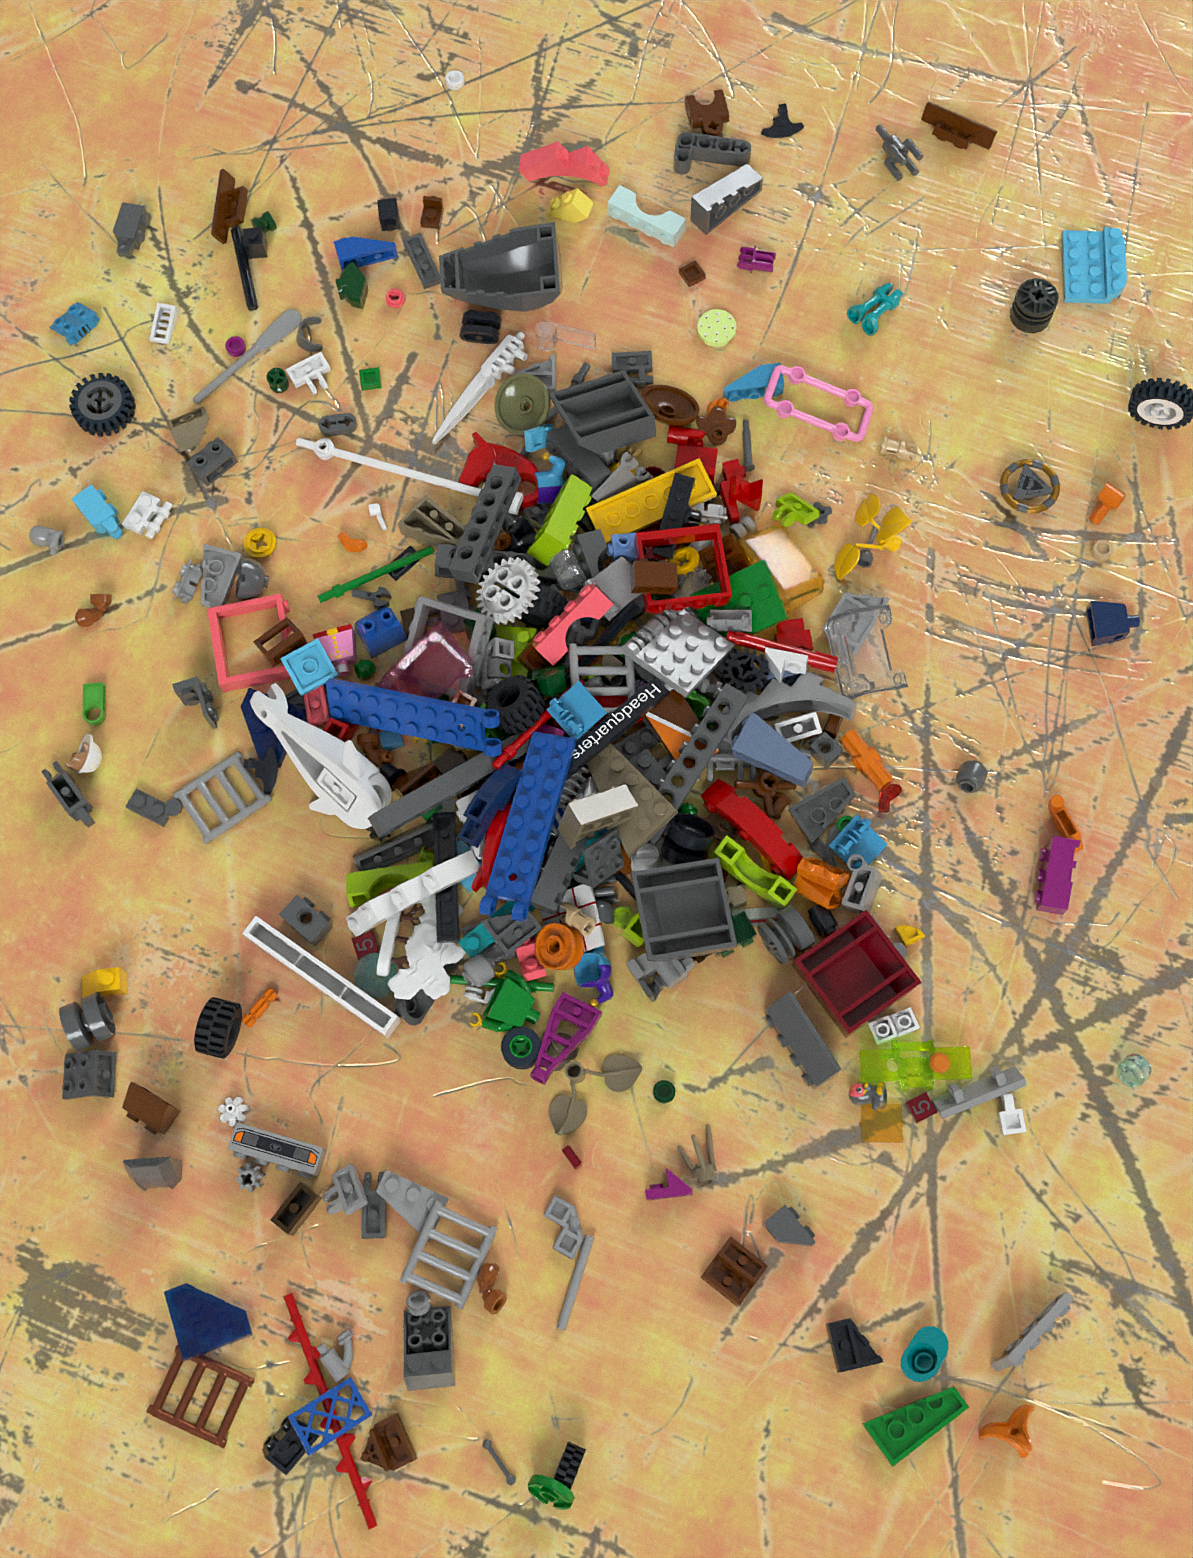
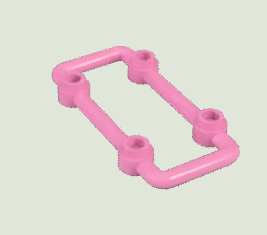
[763,365,874,442]

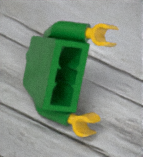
[469,962,540,1032]

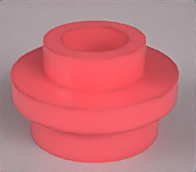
[385,288,405,308]

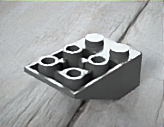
[404,1306,455,1391]

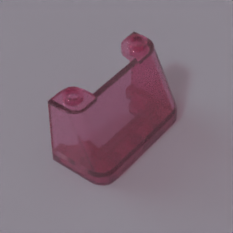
[377,621,475,699]

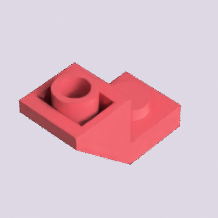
[515,935,547,982]

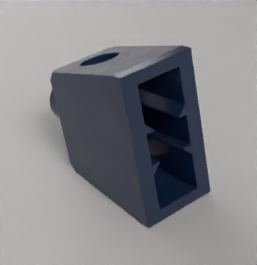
[1086,601,1140,646]

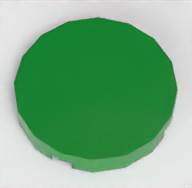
[528,1474,575,1510]

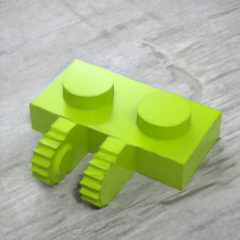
[772,492,820,527]

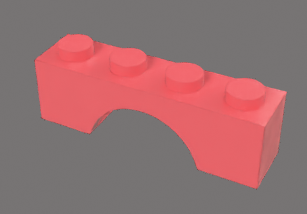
[532,583,614,666]

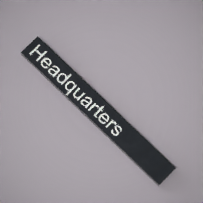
[565,677,669,782]

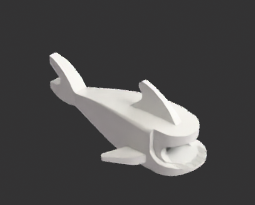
[250,683,392,829]

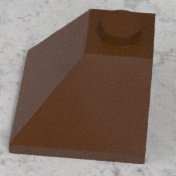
[392,762,441,798]

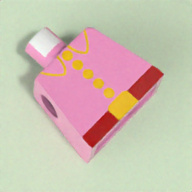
[312,624,357,677]

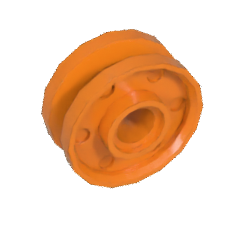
[535,923,584,971]

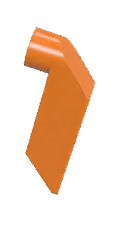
[1048,795,1083,853]

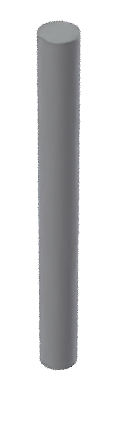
[556,1235,594,1330]

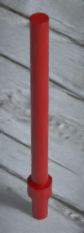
[491,678,585,770]

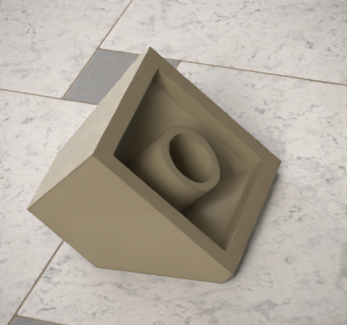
[167,406,209,452]

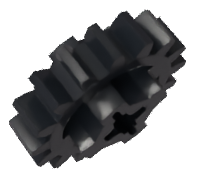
[722,648,770,695]

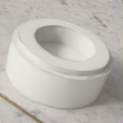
[445,70,464,90]

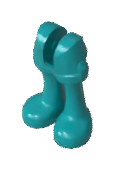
[847,282,903,336]

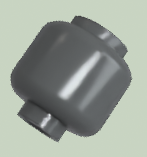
[956,760,988,793]

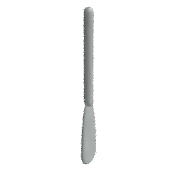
[193,309,302,404]

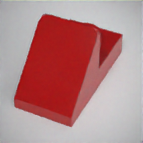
[729,475,763,511]

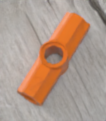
[839,729,894,791]

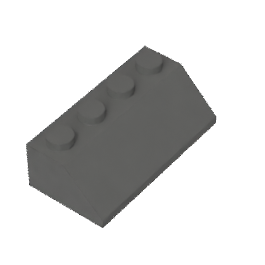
[764,991,842,1090]

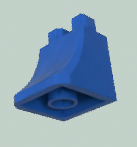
[355,607,408,659]

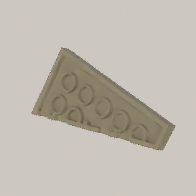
[577,726,678,858]

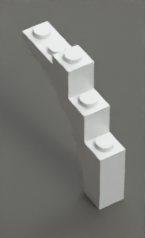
[346,850,480,937]

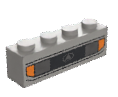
[228,1122,327,1179]

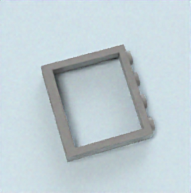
[398,596,494,697]

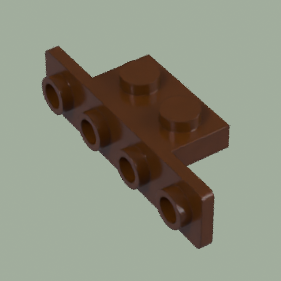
[921,102,997,150]
[211,169,248,244]

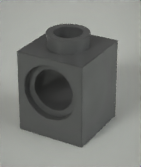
[808,731,843,770]

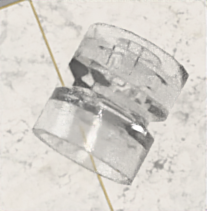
[549,550,586,590]

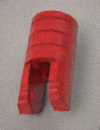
[667,425,705,447]

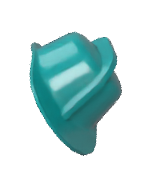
[901,1326,949,1382]

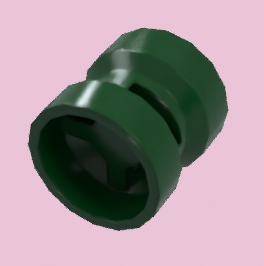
[251,211,277,235]

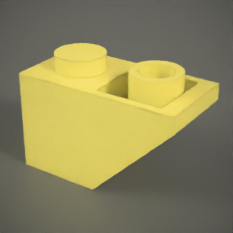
[547,188,594,223]

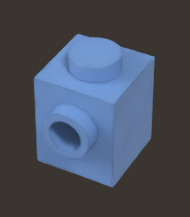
[607,533,637,562]

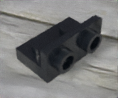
[262,1411,320,1475]

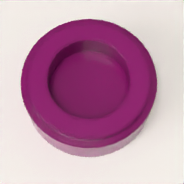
[225,336,246,357]

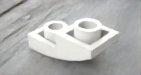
[868,1007,920,1045]

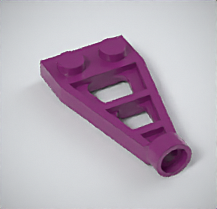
[530,992,602,1084]

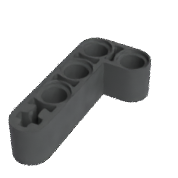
[674,132,751,175]

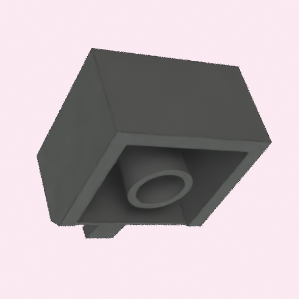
[629,749,673,791]

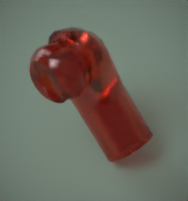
[879,784,902,813]

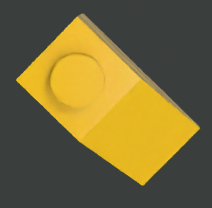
[81,967,127,998]

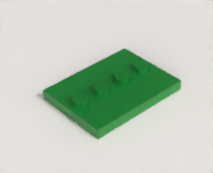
[690,559,789,643]

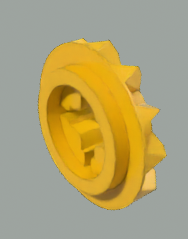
[244,528,277,559]
[667,546,700,577]

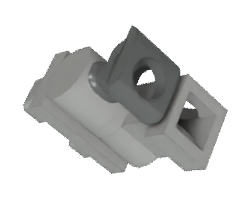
[476,637,514,691]
[626,953,695,1002]

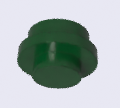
[653,1080,676,1103]

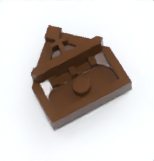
[360,1413,417,1471]

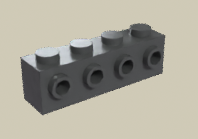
[545,425,612,497]

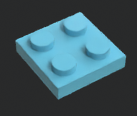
[280,638,339,696]

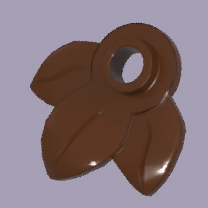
[696,406,736,445]

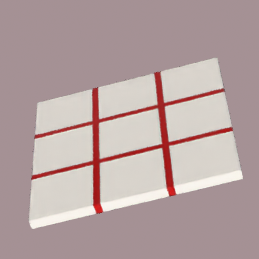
[540,884,605,952]

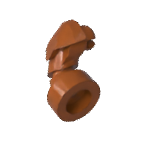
[75,594,112,627]
[357,733,393,768]
[477,1263,507,1315]

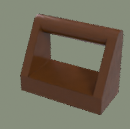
[253,617,307,668]

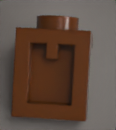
[420,196,444,229]

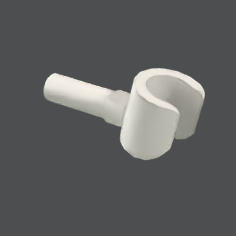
[368,503,387,531]

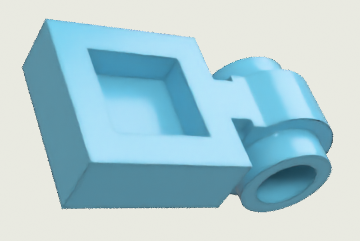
[524,424,556,452]

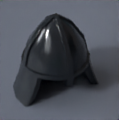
[499,514,537,554]

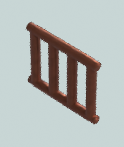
[146,1344,255,1448]

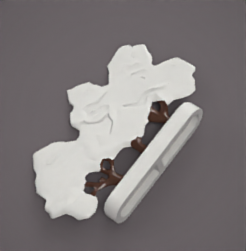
[377,895,466,1000]

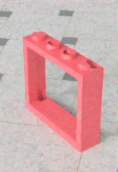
[207,593,292,692]

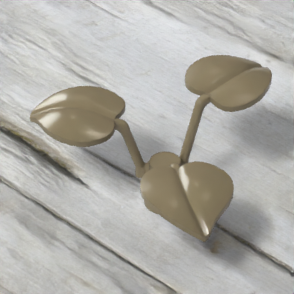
[541,1031,642,1135]

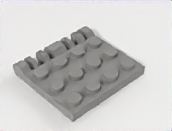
[621,609,735,697]

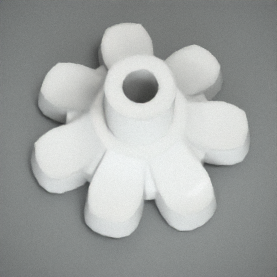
[218,1097,249,1127]

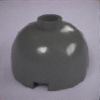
[236,558,269,600]

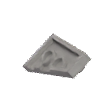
[201,544,243,608]
[376,1169,449,1242]

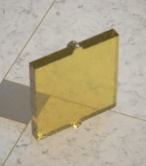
[859,1104,905,1143]

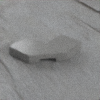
[543,1195,584,1260]

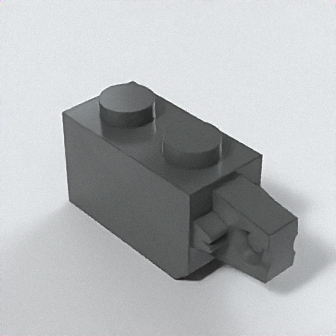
[113,202,150,258]

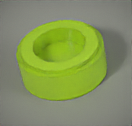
[613,906,633,929]

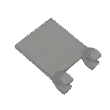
[592,452,653,502]
[583,556,642,621]

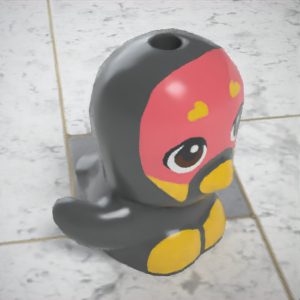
[849,1082,887,1111]

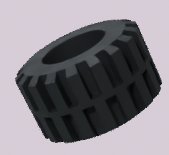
[515,584,568,630]
[485,675,545,734]
[194,997,242,1059]

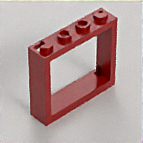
[634,524,732,614]

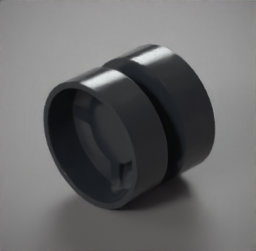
[660,813,716,865]

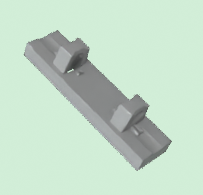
[932,1066,1027,1119]

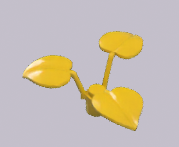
[834,493,912,581]

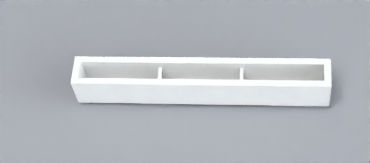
[242,916,401,1039]

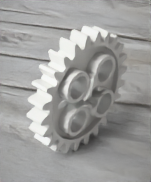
[476,557,540,625]

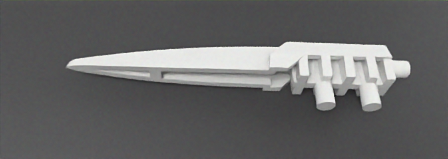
[432,332,528,444]

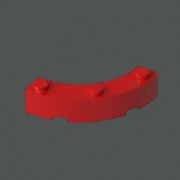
[700,778,804,880]

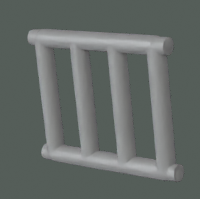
[569,643,636,716]
[173,751,272,844]
[399,1200,498,1309]

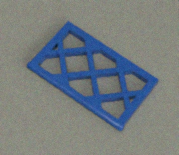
[288,1377,372,1456]

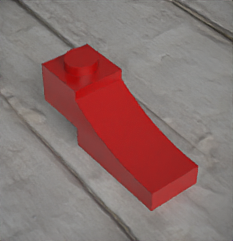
[720,459,746,526]

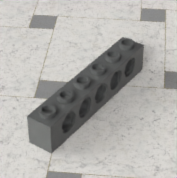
[449,464,521,584]

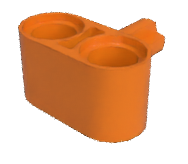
[1088,482,1126,525]

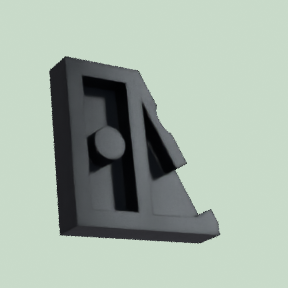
[826,1318,883,1373]

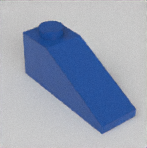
[334,237,398,271]

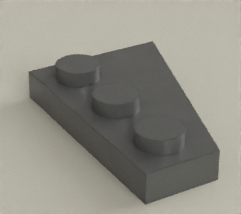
[788,777,855,846]

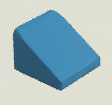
[379,731,405,751]

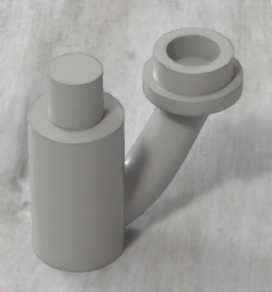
[316,1329,354,1382]

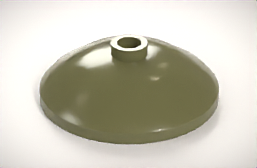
[495,373,550,435]

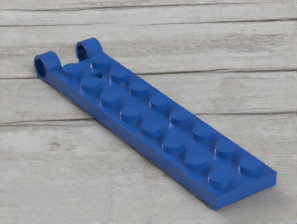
[326,678,502,757]
[479,731,576,922]

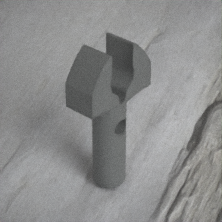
[352,587,392,609]

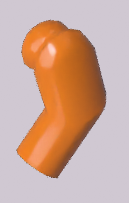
[706,397,729,417]
[338,531,367,552]

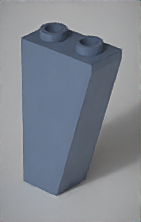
[731,712,813,788]

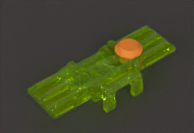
[859,1039,972,1091]

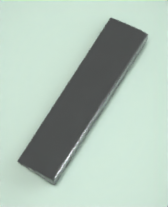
[353,820,434,872]

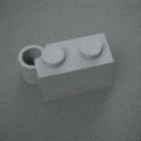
[841,854,883,914]

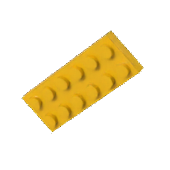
[586,458,717,545]

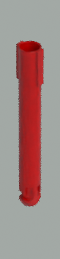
[726,630,838,674]

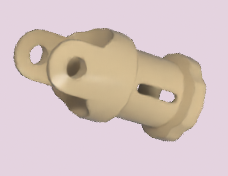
[880,436,918,461]
[558,902,596,936]

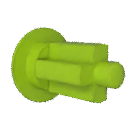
[417,846,434,864]

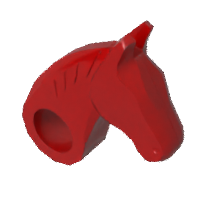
[458,432,539,511]
[471,801,517,892]

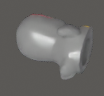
[29,525,64,555]

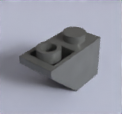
[763,1205,816,1246]

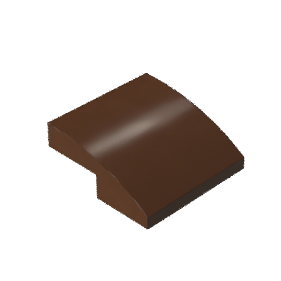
[698,534,751,583]
[701,1236,768,1307]

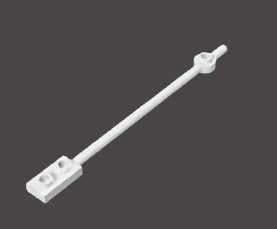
[296,438,524,515]

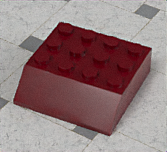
[792,910,922,1038]

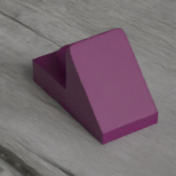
[645,1168,693,1201]

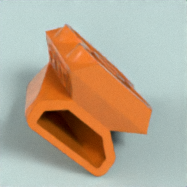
[793,857,852,909]

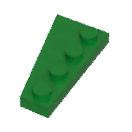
[862,1386,969,1467]

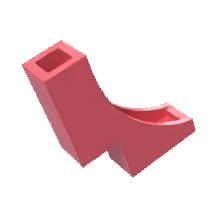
[518,141,609,186]

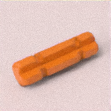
[241,988,278,1027]

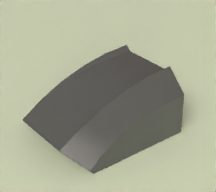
[123,1157,182,1191]

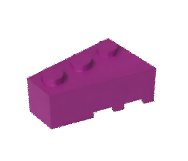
[1034,836,1081,915]

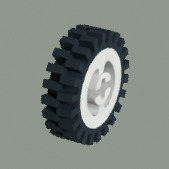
[1128,378,1193,430]

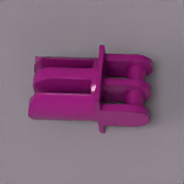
[737,245,776,274]

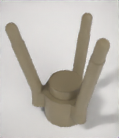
[677,1124,717,1183]

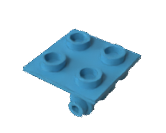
[49,302,100,346]
[547,681,607,741]
[828,814,888,869]

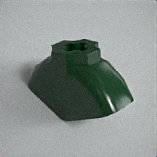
[336,262,368,309]
[531,663,567,696]

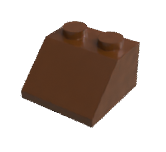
[122,1082,180,1135]

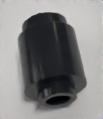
[807,904,838,937]

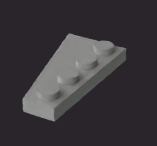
[990,1291,1074,1372]

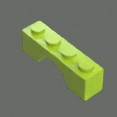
[708,835,798,911]
[346,860,435,908]

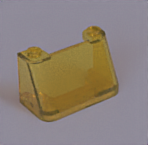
[738,524,825,614]

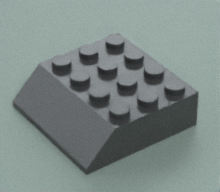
[549,370,656,454]
[631,858,737,962]

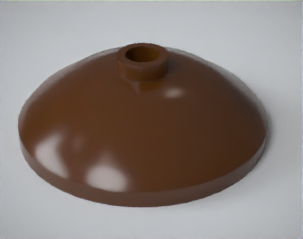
[641,385,699,426]

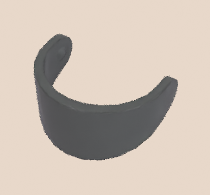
[296,317,323,352]

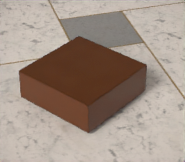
[679,260,706,287]

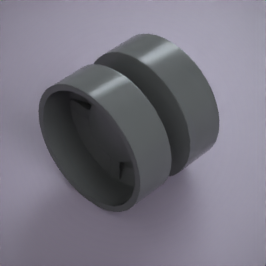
[59,992,116,1051]

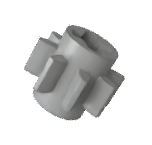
[235,1162,266,1193]

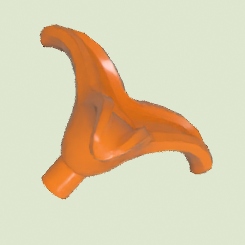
[979,1404,1035,1458]

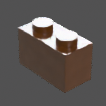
[630,559,678,594]

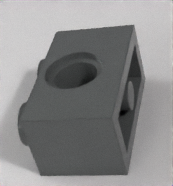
[279,895,333,947]

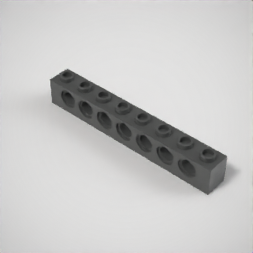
[435,544,604,593]
[648,683,749,846]

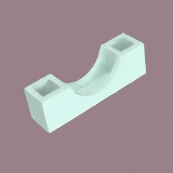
[608,185,686,247]

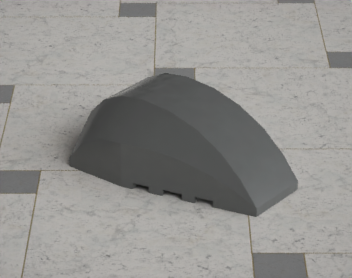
[439,222,563,312]

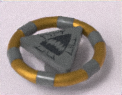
[999,459,1060,514]

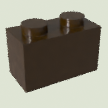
[270,1182,322,1236]

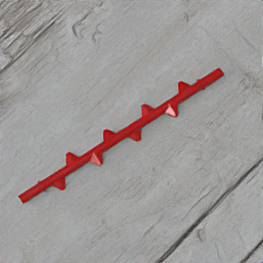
[283,1293,378,1530]

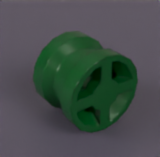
[266,368,289,393]

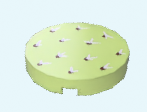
[697,309,737,347]

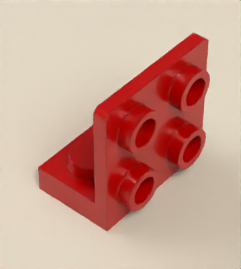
[674,445,718,485]

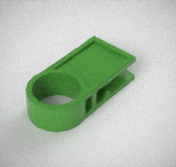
[82,682,106,726]

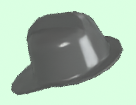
[394,989,435,1025]

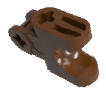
[685,89,729,137]

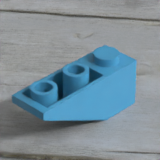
[723,363,784,402]

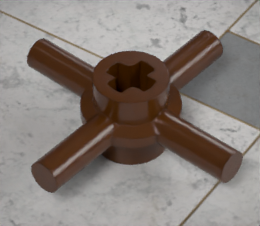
[734,768,796,817]

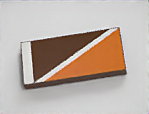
[644,684,719,768]

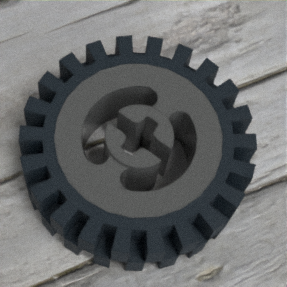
[69,373,136,437]

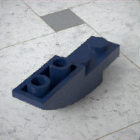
[457,763,523,848]

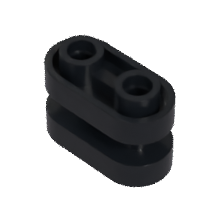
[459,310,502,344]

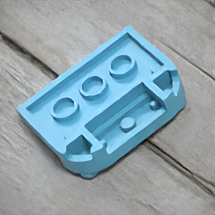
[1061,227,1127,304]

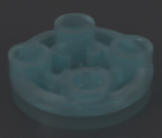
[353,953,398,998]

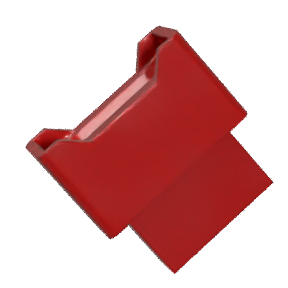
[774,618,814,652]

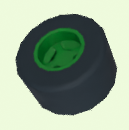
[501,1027,541,1070]

